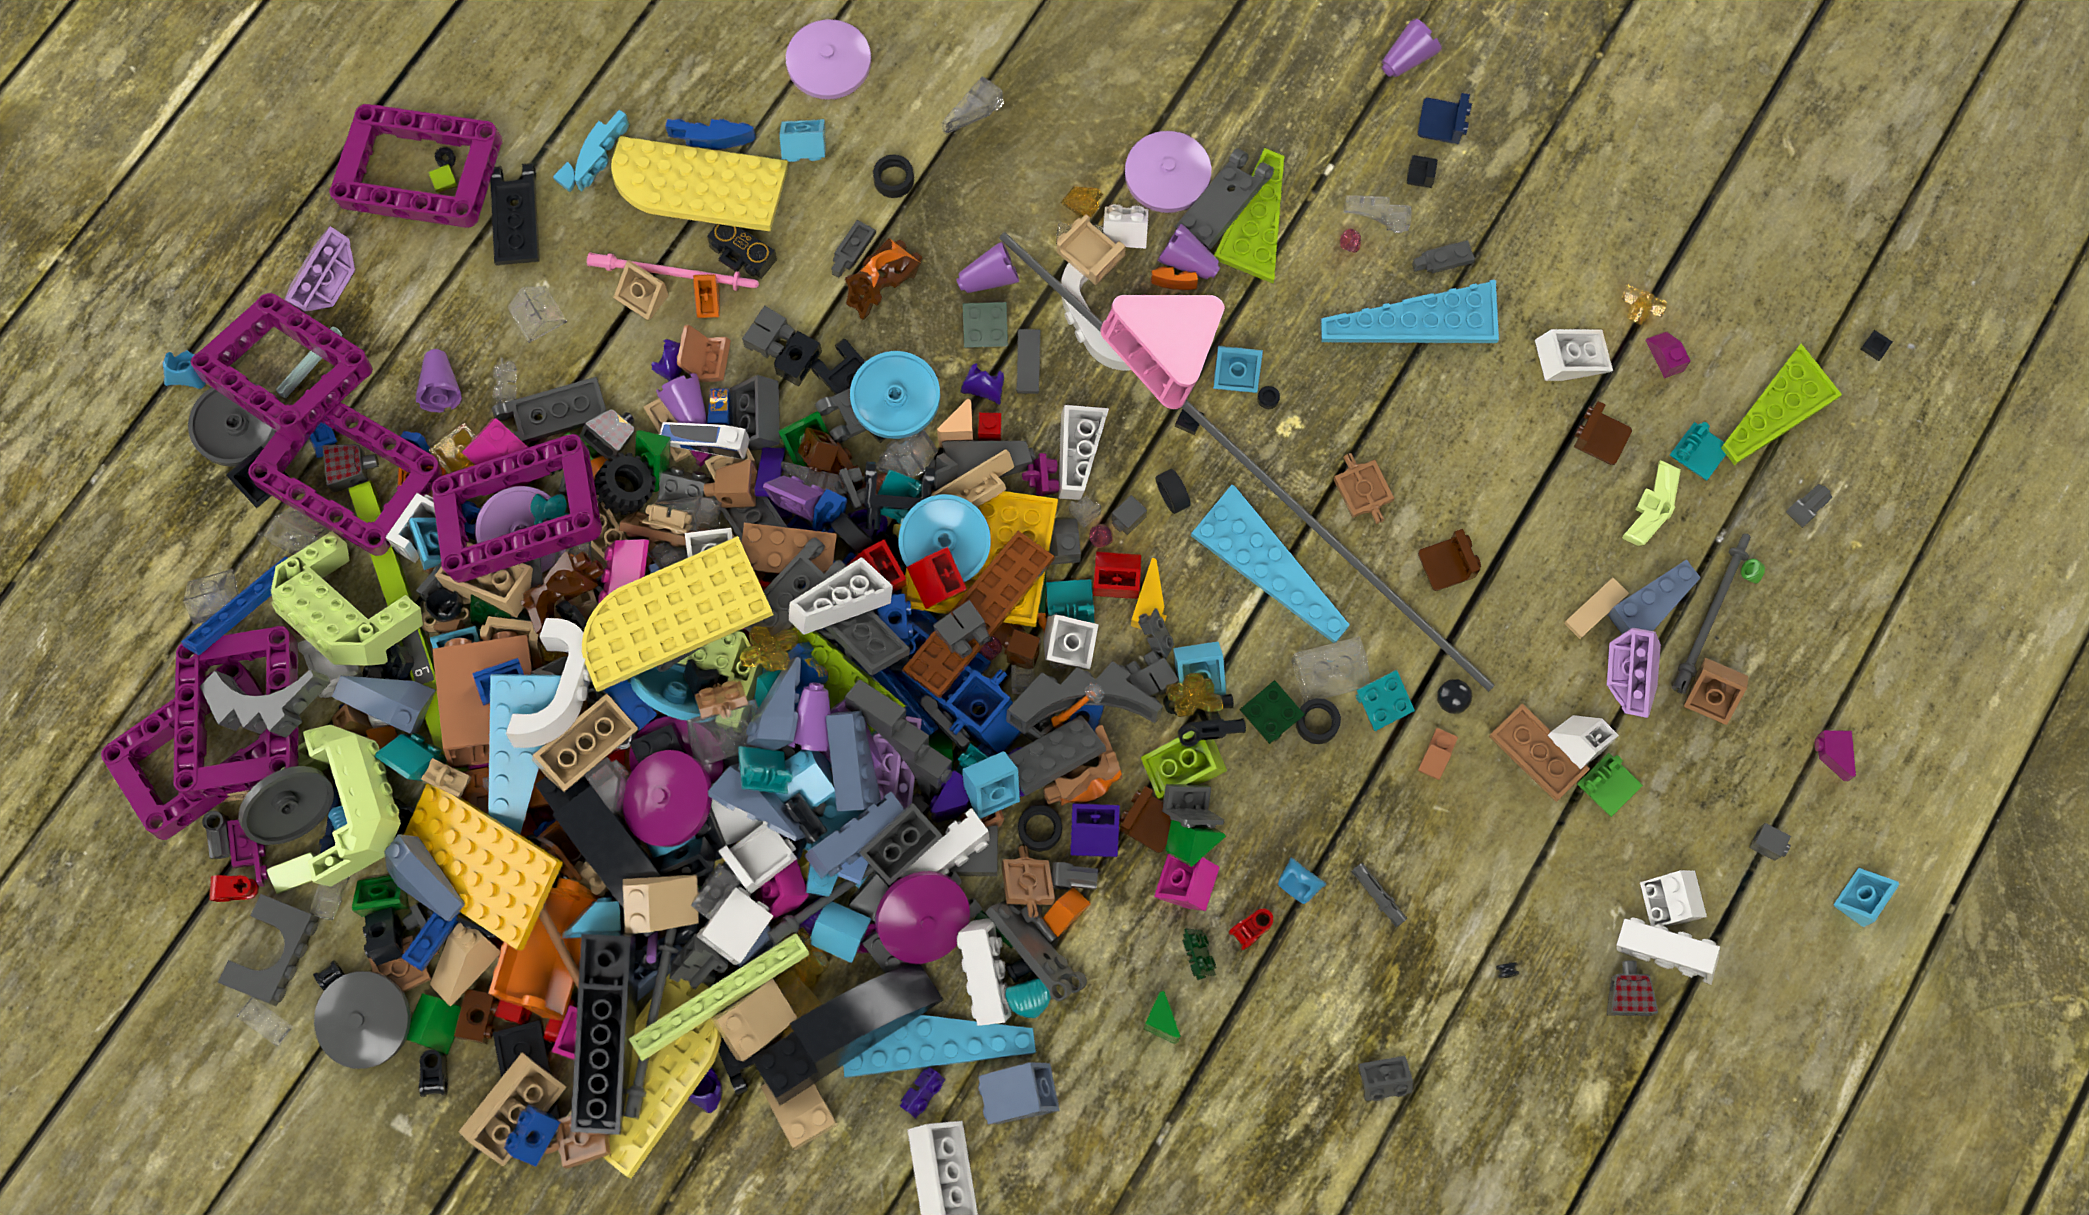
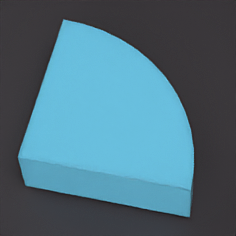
[553,162,575,192]

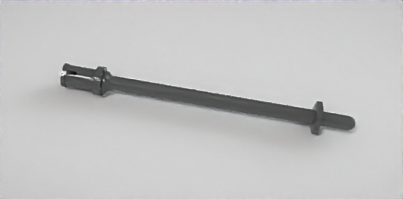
[1672,533,1751,694]
[767,864,876,945]
[624,927,678,1119]

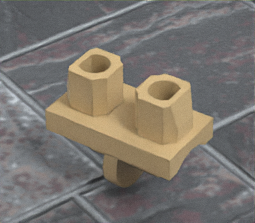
[421,758,471,798]
[572,860,609,898]

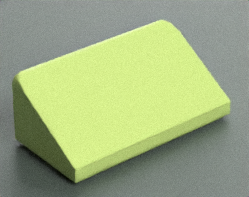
[267,852,316,894]

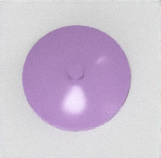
[786,20,871,99]
[1125,131,1211,213]
[475,486,564,572]

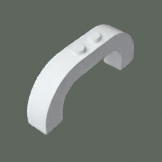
[1061,263,1131,370]
[506,618,592,748]

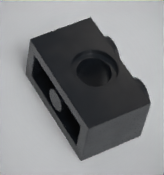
[774,331,822,387]
[659,836,716,878]
[363,907,404,966]

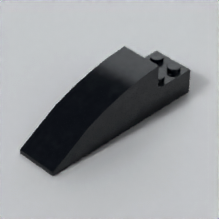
[535,773,663,938]
[571,931,639,1135]
[751,963,944,1106]

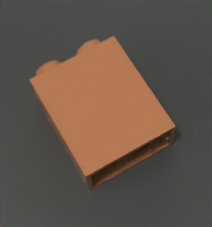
[433,631,534,768]

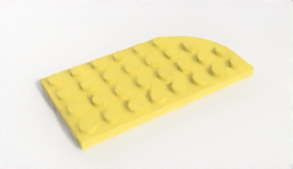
[611,136,789,231]
[582,536,773,692]
[566,973,721,1178]

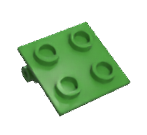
[1577,753,1643,817]

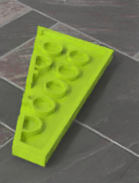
[1214,148,1284,284]
[1721,344,1842,466]
[784,627,906,734]

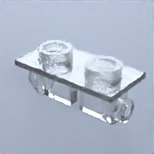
[493,358,517,404]

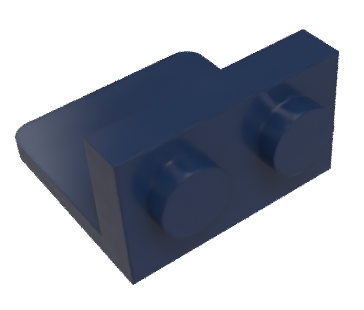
[1417,93,1472,144]

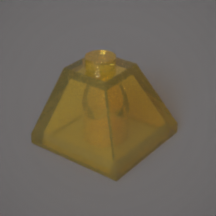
[429,422,476,474]

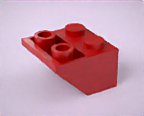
[846,540,907,593]
[907,547,968,609]
[1093,552,1141,599]

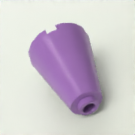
[1382,19,1442,77]
[1157,224,1220,280]
[956,242,1020,293]
[416,349,462,412]
[656,373,708,424]
[788,683,831,751]

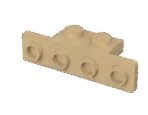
[931,449,1014,508]

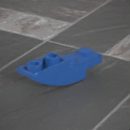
[665,119,756,150]

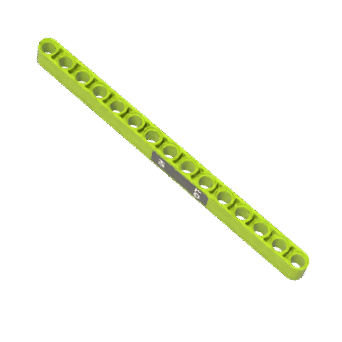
[349,480,469,772]

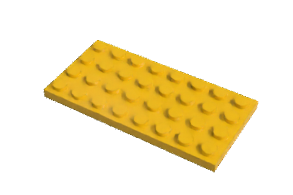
[404,783,563,950]

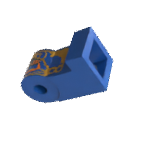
[708,388,730,426]
[783,642,828,687]

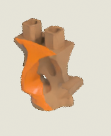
[1043,725,1123,806]

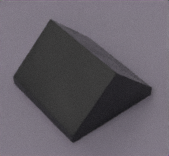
[226,446,290,508]

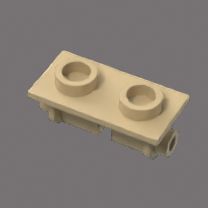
[642,504,693,535]

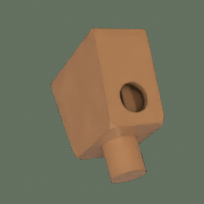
[704,459,758,508]

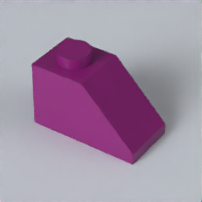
[1646,332,1691,379]
[1815,730,1856,781]

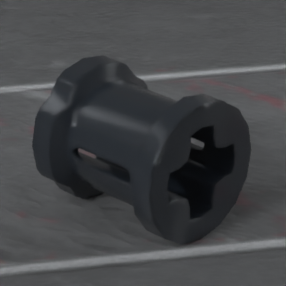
[1005,958,1034,984]
[313,960,345,991]

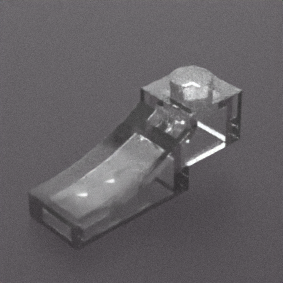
[1343,195,1411,233]

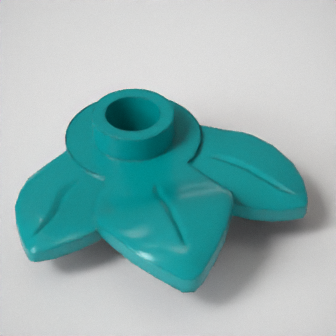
[530,494,568,525]

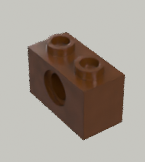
[798,427,839,472]
[1004,629,1041,671]
[454,989,499,1045]

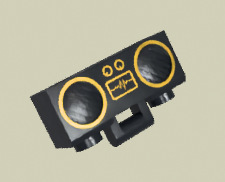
[707,224,777,279]

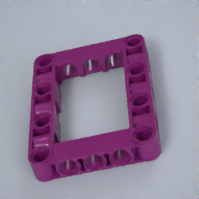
[329,104,503,228]
[191,293,373,440]
[248,402,442,556]
[432,434,602,583]
[173,626,298,800]
[101,661,266,840]

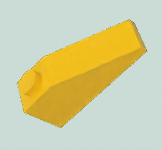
[1131,558,1167,630]

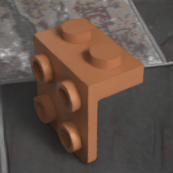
[677,325,731,382]

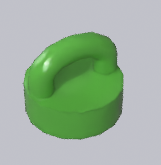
[1741,559,1765,584]

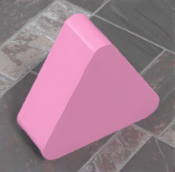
[1100,295,1225,409]

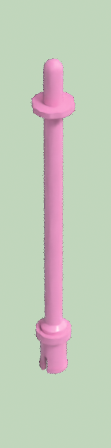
[587,252,759,291]

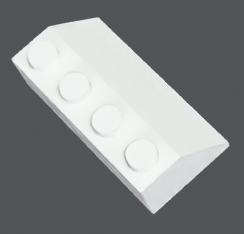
[908,1121,978,1215]

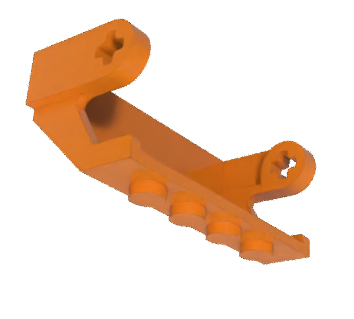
[488,878,601,1021]

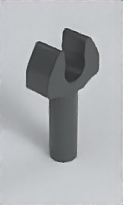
[1021,905,1056,943]

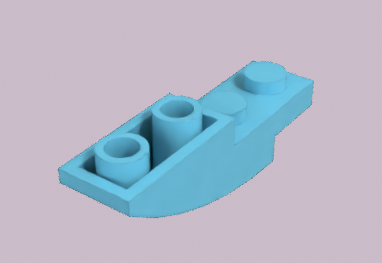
[575,110,629,191]

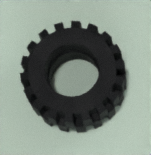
[594,452,656,515]

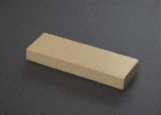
[643,398,692,463]
[1564,578,1629,639]

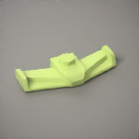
[1622,460,1681,546]

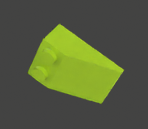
[1140,731,1227,799]

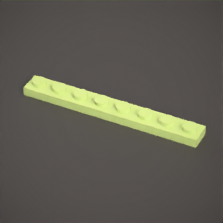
[629,933,810,1061]

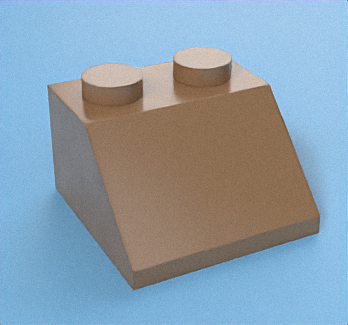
[1684,658,1748,725]

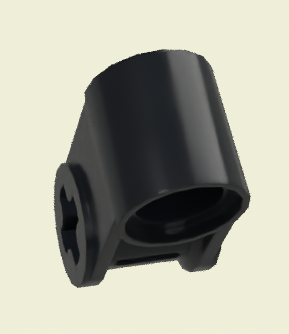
[419,1049,448,1098]

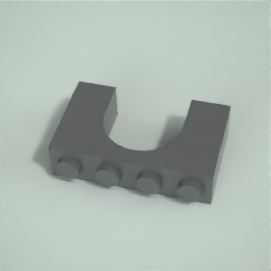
[218,894,319,1006]

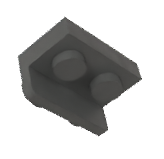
[1358,1056,1413,1101]

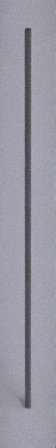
[999,232,1495,692]

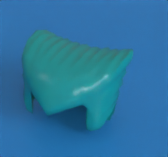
[1005,978,1051,1019]

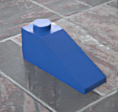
[604,680,658,730]

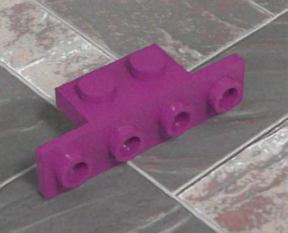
[227,792,268,887]

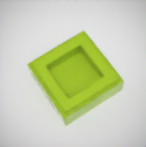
[428,164,458,193]

